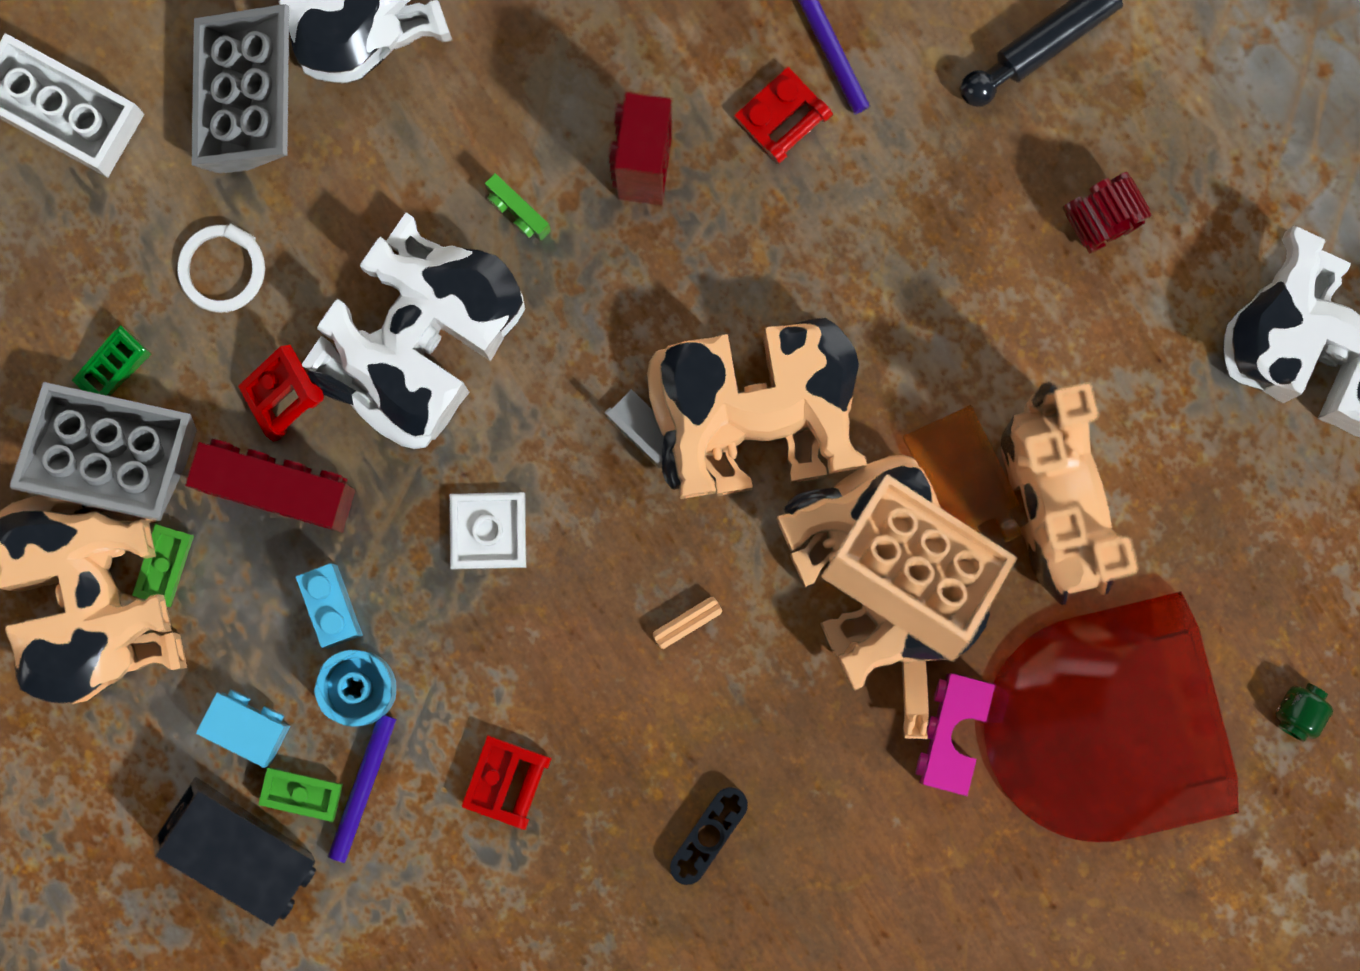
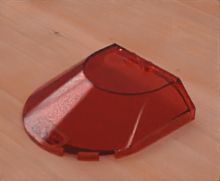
[984,591,1239,842]

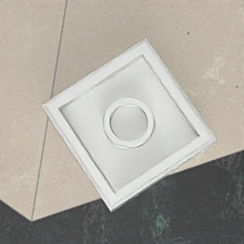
[450,492,526,569]

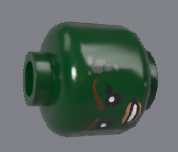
[1275,683,1333,742]

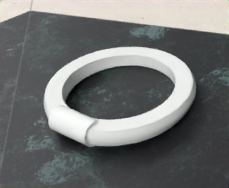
[177,223,265,312]

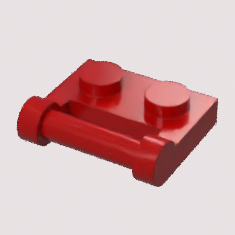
[734,66,833,164]
[238,345,324,441]
[461,735,552,830]

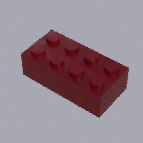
[609,92,673,206]
[185,438,356,533]

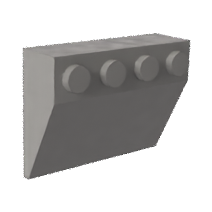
[192,4,289,174]
[10,382,196,521]

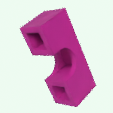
[915,673,995,796]

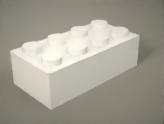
[0,33,145,178]

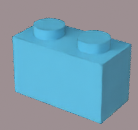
[295,563,363,649]
[196,689,290,768]

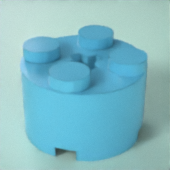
[315,650,396,726]

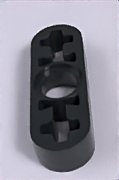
[670,787,748,885]

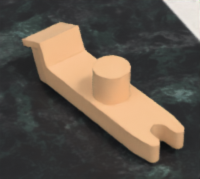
[902,661,929,739]

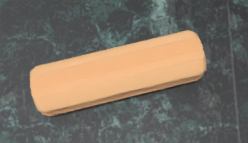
[653,597,722,649]

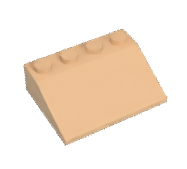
[822,475,1017,662]

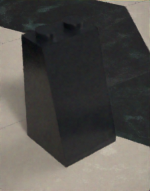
[153,777,316,927]

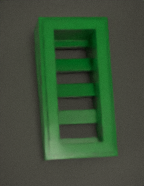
[72,325,152,396]

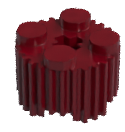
[1062,172,1152,254]

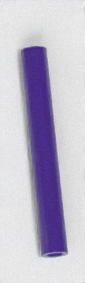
[798,0,870,115]
[327,715,397,863]

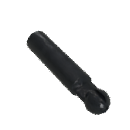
[960,0,1123,107]

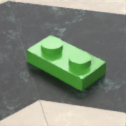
[485,173,551,241]
[132,524,194,607]
[258,767,343,822]

